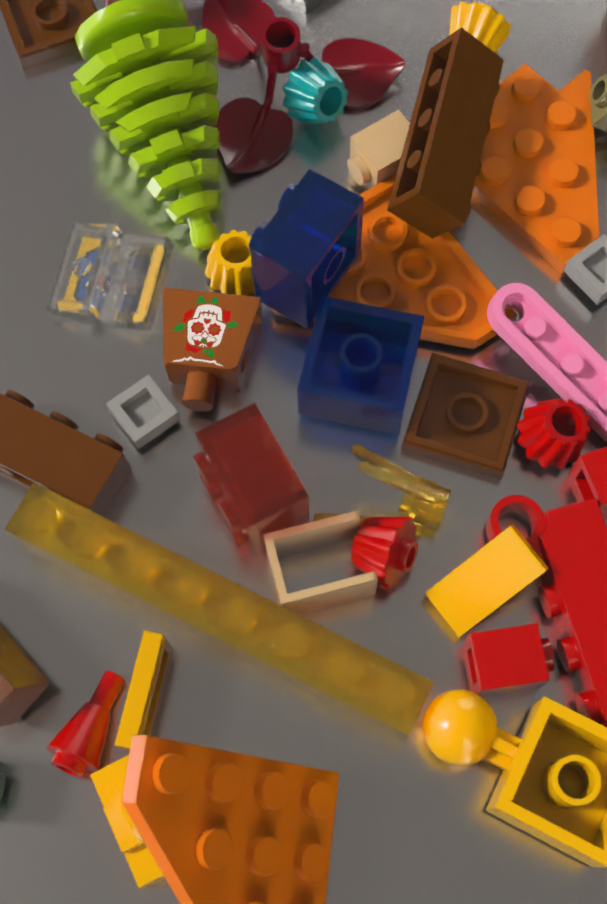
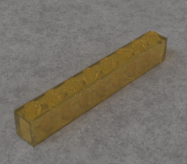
[4,482,434,743]

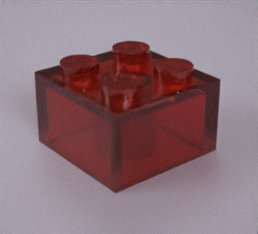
[193,403,310,558]

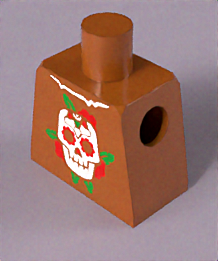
[163,287,263,412]

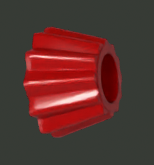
[516,398,590,469]
[351,516,418,590]

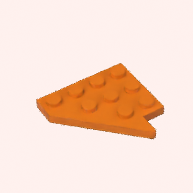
[472,63,599,275]
[270,173,517,349]
[122,735,339,904]

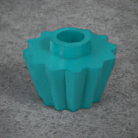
[282,57,348,124]

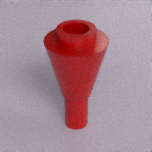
[46,671,125,778]

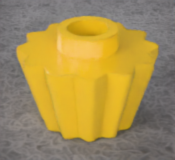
[449,2,511,53]
[204,230,272,296]

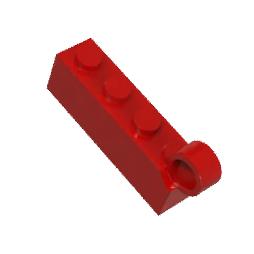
[486,495,607,727]

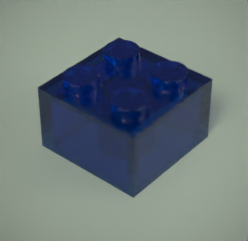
[249,168,364,328]
[297,295,425,435]

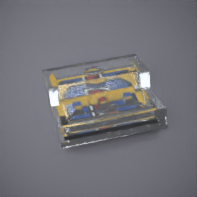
[46,223,174,331]

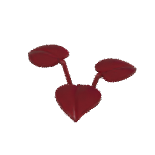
[202,0,405,173]

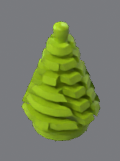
[70,0,220,251]

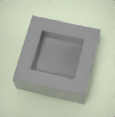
[563,234,607,305]
[106,374,181,449]

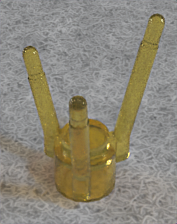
[314,444,451,536]

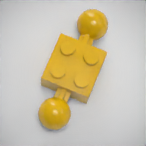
[423,689,607,868]

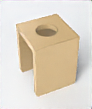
[263,511,378,619]

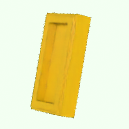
[425,524,549,637]
[115,630,172,752]

